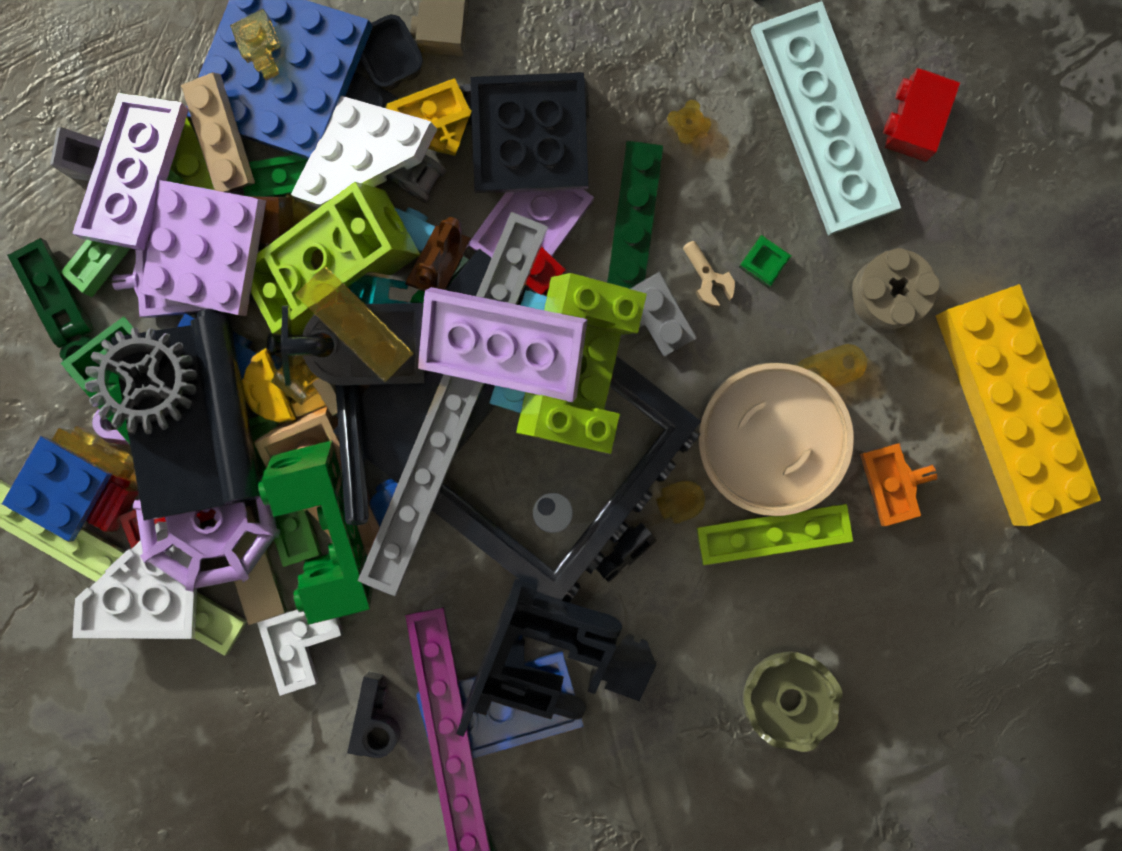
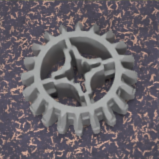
[85,327,197,434]

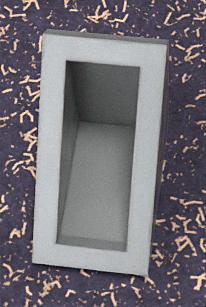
[50,127,102,181]

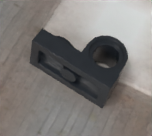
[347,672,401,758]

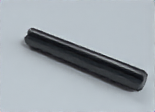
[335,385,369,525]

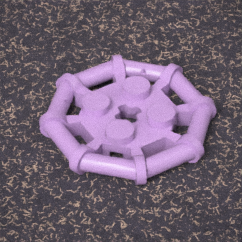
[132,475,280,592]

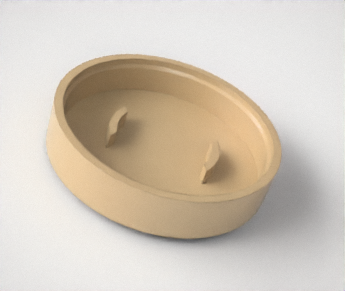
[699,362,854,516]

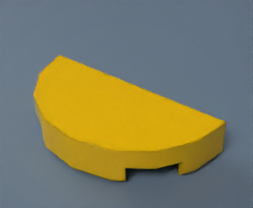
[242,348,296,423]

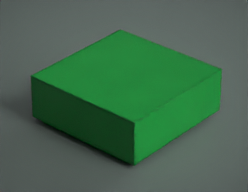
[739,235,792,288]

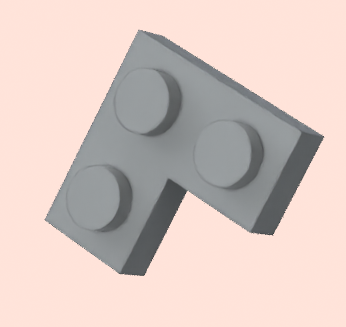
[621,272,697,356]

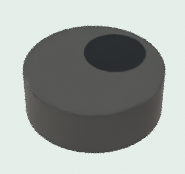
[533,493,573,533]

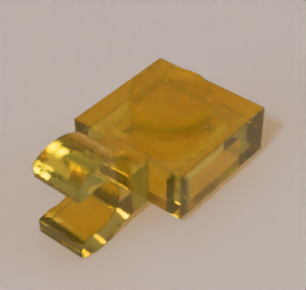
[230,9,281,81]

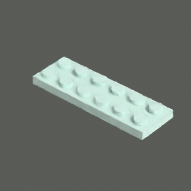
[751,1,901,236]

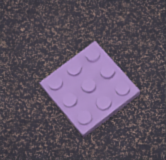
[141,180,266,316]

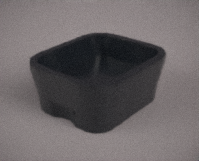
[361,14,423,91]

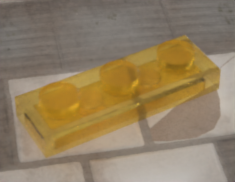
[295,266,414,382]

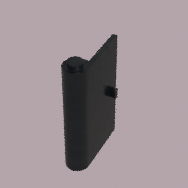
[111,309,261,521]

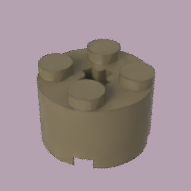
[852,248,940,330]

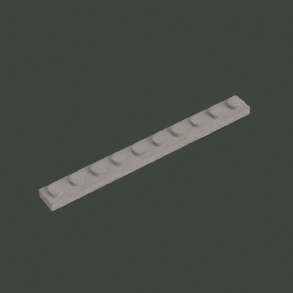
[358,212,548,596]

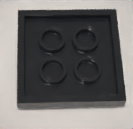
[470,72,588,193]

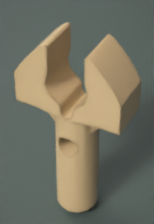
[683,241,735,308]

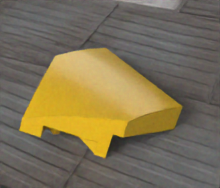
[386,78,472,156]

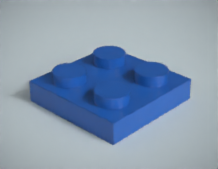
[2,436,112,542]

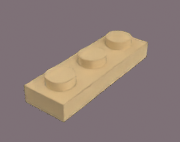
[181,72,255,193]

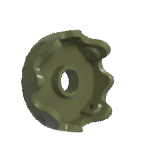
[743,651,843,752]

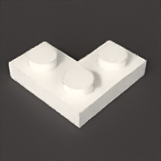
[257,610,344,696]

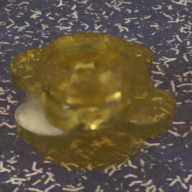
[667,100,711,144]

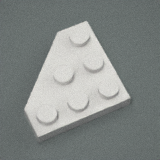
[291,96,437,208]
[72,522,200,639]

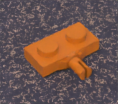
[860,443,937,526]

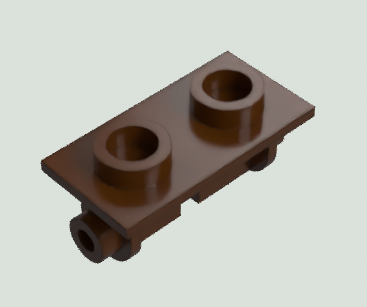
[405,217,471,292]

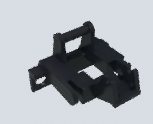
[456,579,657,737]

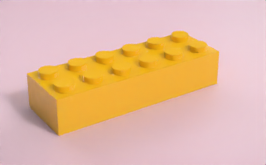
[935,284,1101,526]

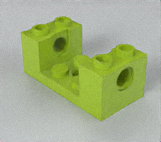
[251,181,420,335]
[516,273,647,454]

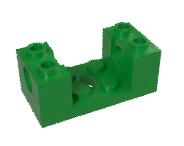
[258,440,373,625]

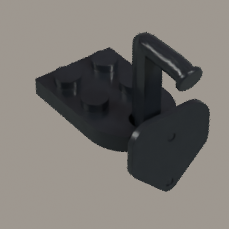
[267,303,424,386]

